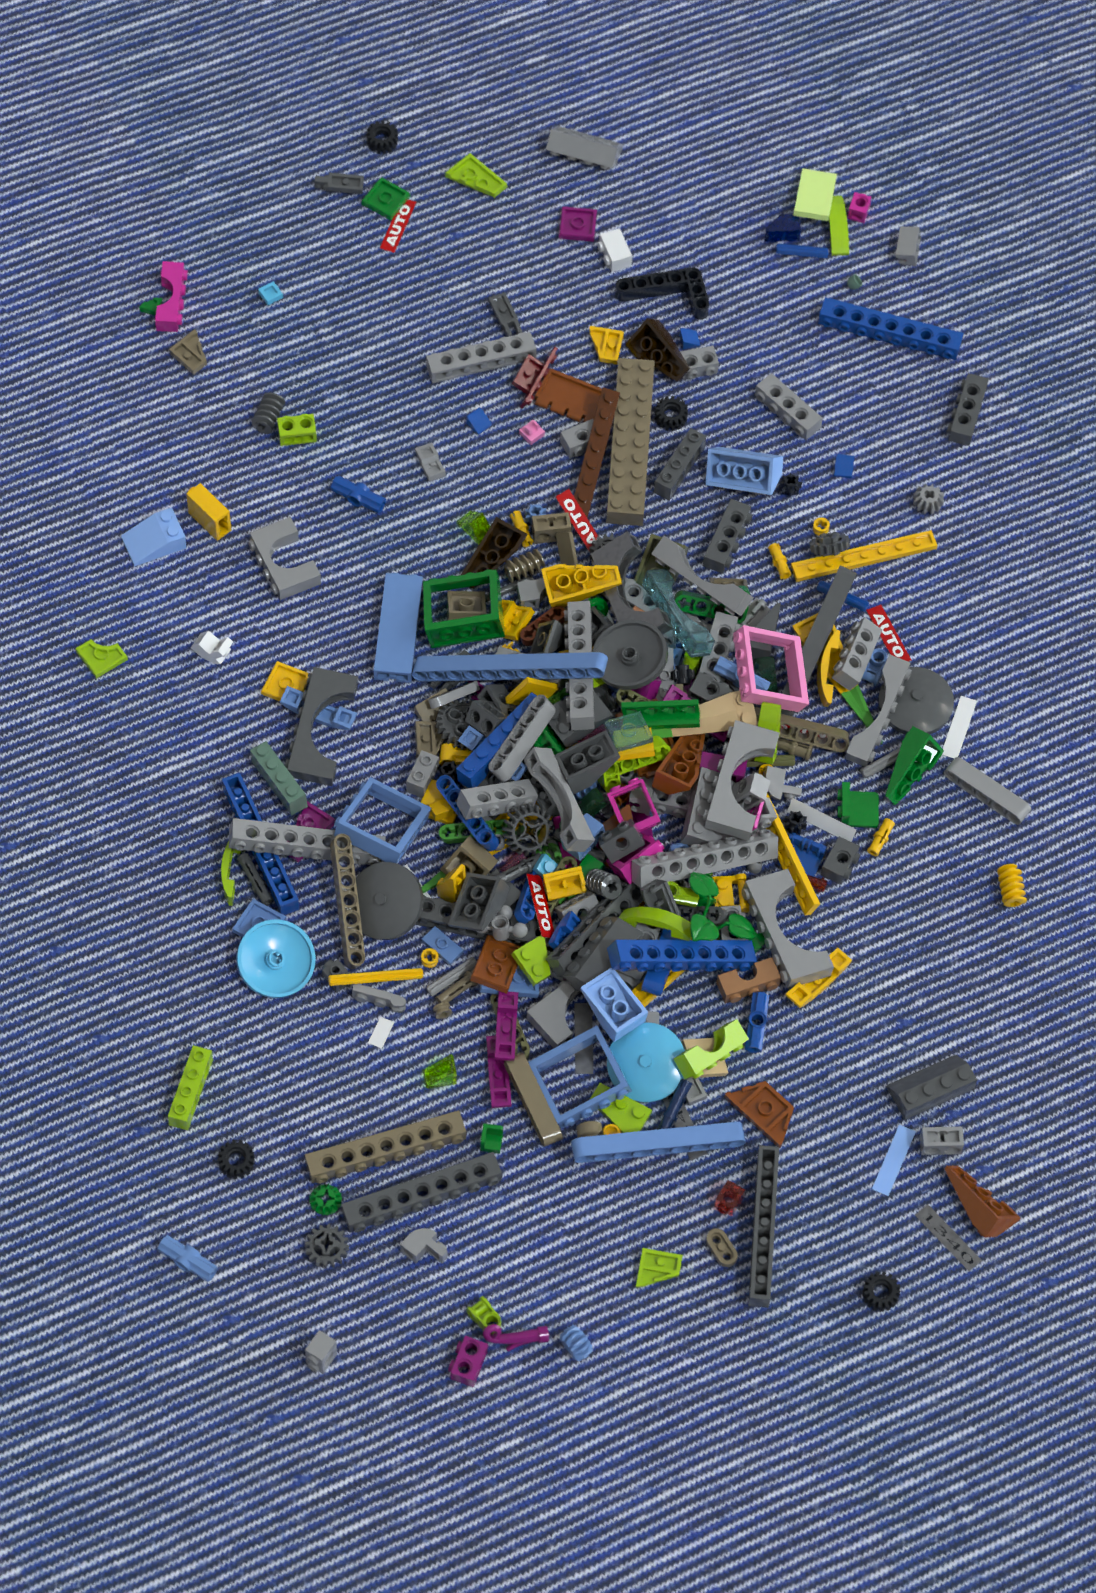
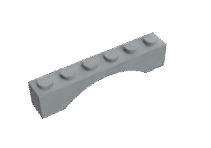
[651,536,754,616]
[845,654,912,767]
[523,747,595,852]

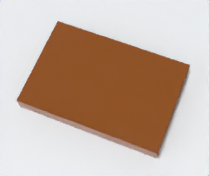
[470,935,521,994]

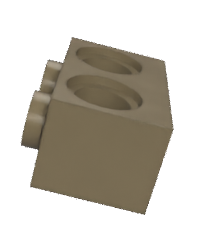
[531,512,571,544]

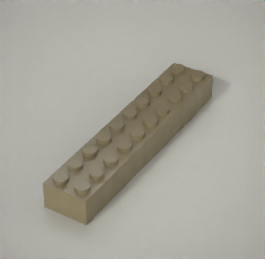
[606,358,655,526]

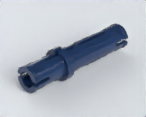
[657,1078,692,1130]

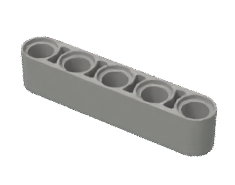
[488,695,556,782]
[944,757,1031,825]

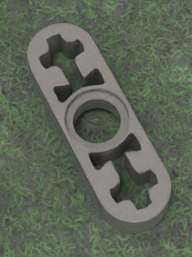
[428,680,480,709]

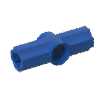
[330,475,386,513]
[745,992,770,1053]

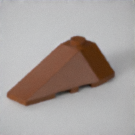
[652,734,705,795]
[944,1165,1021,1237]

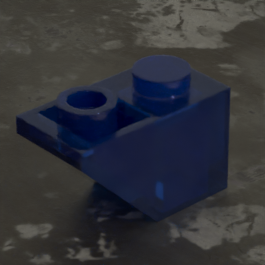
[764,213,801,242]

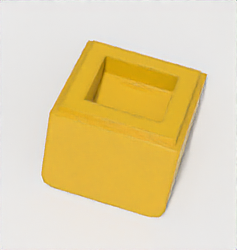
[428,799,453,822]

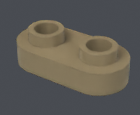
[706,1229,737,1267]

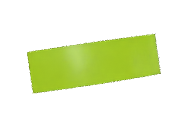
[754,702,781,764]

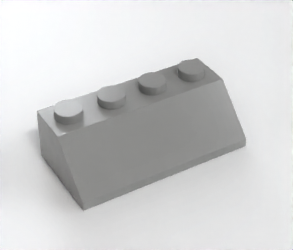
[546,126,624,170]

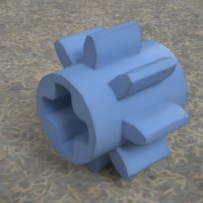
[525,504,546,525]

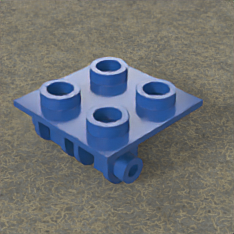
[778,833,828,879]

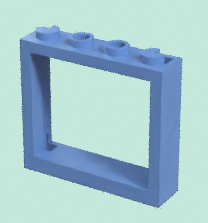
[334,777,431,864]
[528,1026,632,1129]

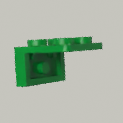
[837,782,879,828]

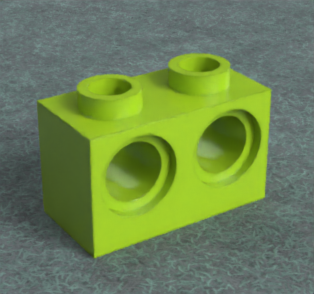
[277,414,317,446]

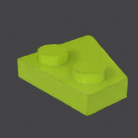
[511,935,551,986]
[636,1248,683,1288]

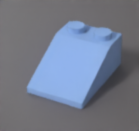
[121,507,187,567]
[580,968,648,1042]

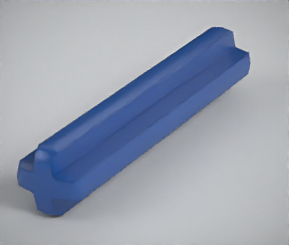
[776,243,829,258]
[817,580,869,612]

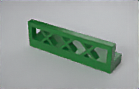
[621,699,700,730]

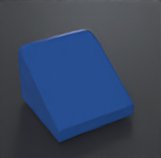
[679,328,700,349]
[466,407,492,435]
[834,454,854,478]

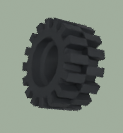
[366,120,398,154]
[655,396,688,431]
[218,1140,255,1179]
[862,1272,901,1312]

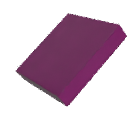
[559,206,597,242]

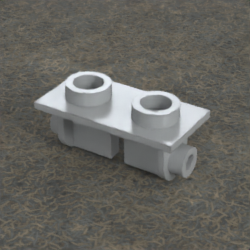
[740,598,771,627]

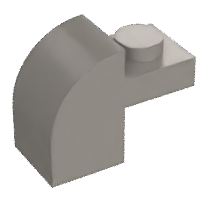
[763,766,802,801]
[400,1228,447,1264]

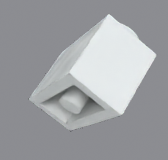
[597,228,632,272]

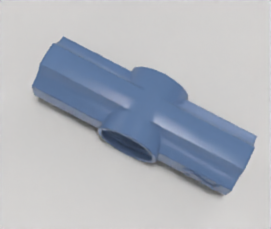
[713,656,771,691]
[157,1235,218,1282]

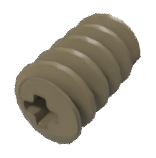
[504,549,545,583]

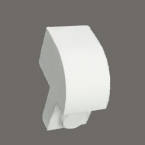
[191,631,233,664]

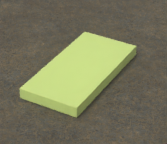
[794,168,837,221]

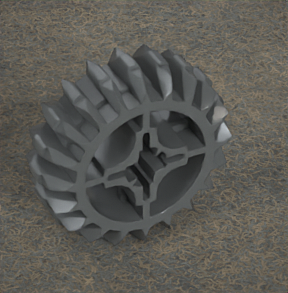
[502,803,554,856]

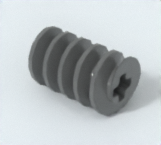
[251,392,285,434]
[585,868,622,899]

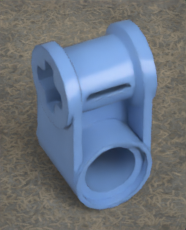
[861,648,887,686]

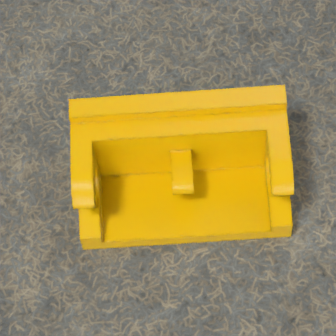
[543,866,586,901]

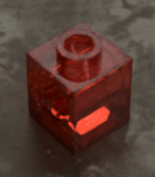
[714,1180,745,1216]

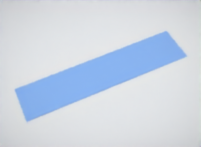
[872,1125,916,1196]

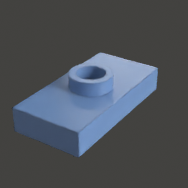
[422,926,464,966]

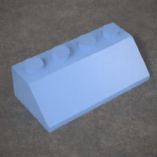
[706,447,783,495]

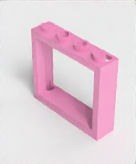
[733,625,809,712]

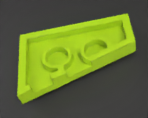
[445,153,507,198]
[590,1083,652,1133]

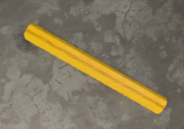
[328,968,423,986]

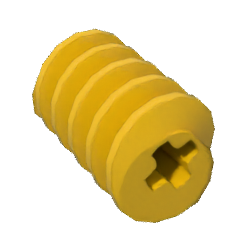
[997,864,1027,907]

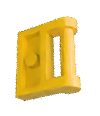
[712,873,750,913]

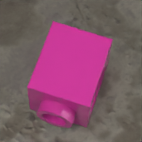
[847,192,872,223]

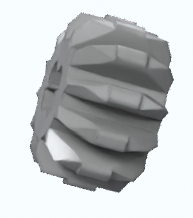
[913,483,944,515]

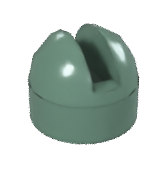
[847,274,863,290]

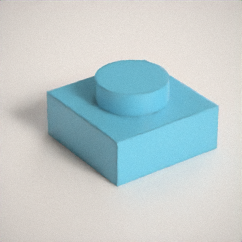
[258,281,283,306]
[532,853,558,878]

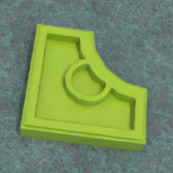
[75,639,128,679]

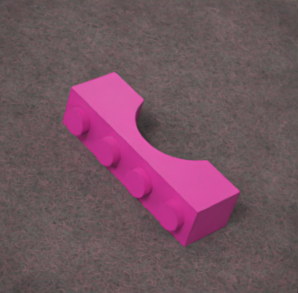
[155,261,188,332]

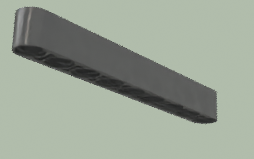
[781,565,857,716]

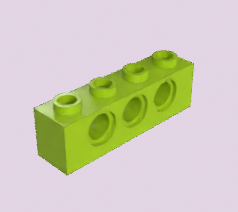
[168,1045,213,1131]

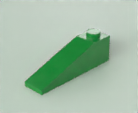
[885,726,944,805]

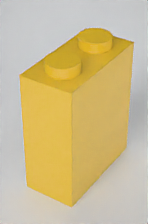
[186,483,231,541]

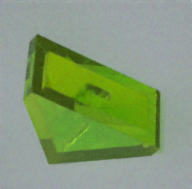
[457,511,490,544]
[423,1054,457,1089]

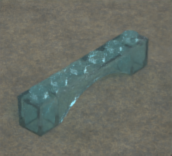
[642,569,715,657]

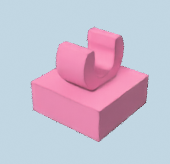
[519,420,545,445]

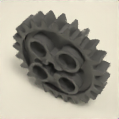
[435,699,484,751]

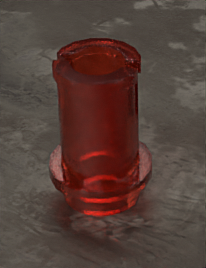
[806,874,828,893]

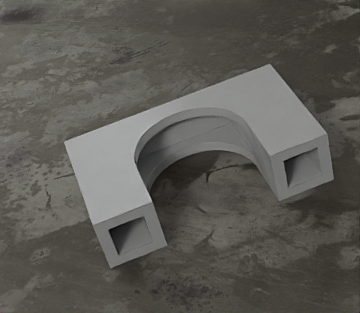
[248,517,321,600]

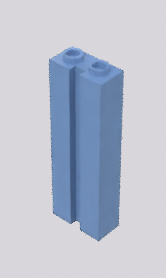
[374,573,423,683]

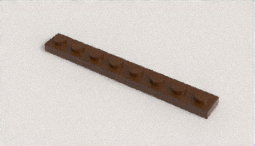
[570,388,620,522]

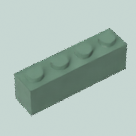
[250,741,308,816]

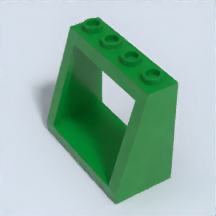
[423,569,505,648]

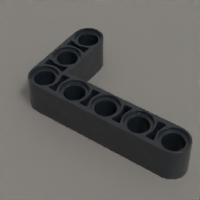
[615,267,709,320]

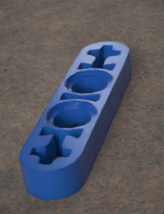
[514,870,544,924]

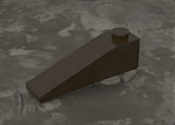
[461,517,528,589]

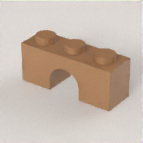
[716,957,781,1003]

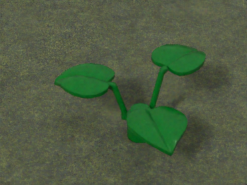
[689,872,757,942]

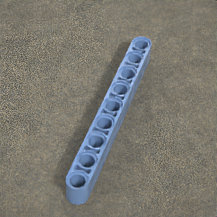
[571,1122,746,1163]

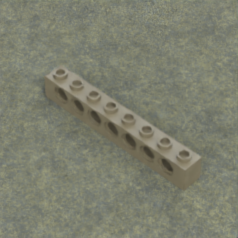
[305,1110,466,1184]

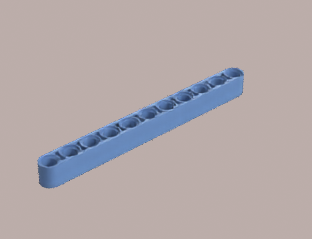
[412,652,608,682]

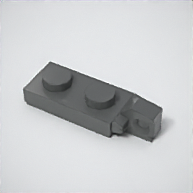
[314,173,364,194]

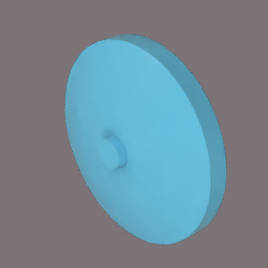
[236,919,316,998]
[607,1023,685,1103]

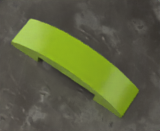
[828,195,849,256]
[221,841,241,906]
[619,907,692,941]

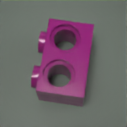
[448,1336,488,1388]

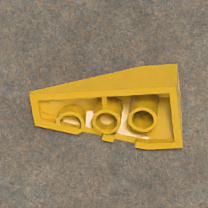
[541,564,622,607]

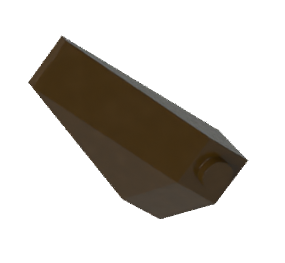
[625,318,690,382]

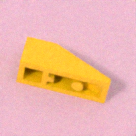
[436,864,466,903]

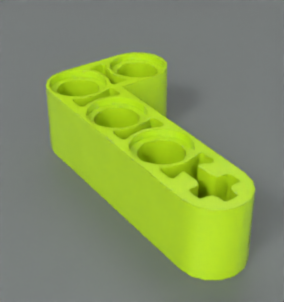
[597,736,671,793]

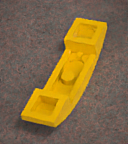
[817,630,840,707]
[785,948,852,1008]

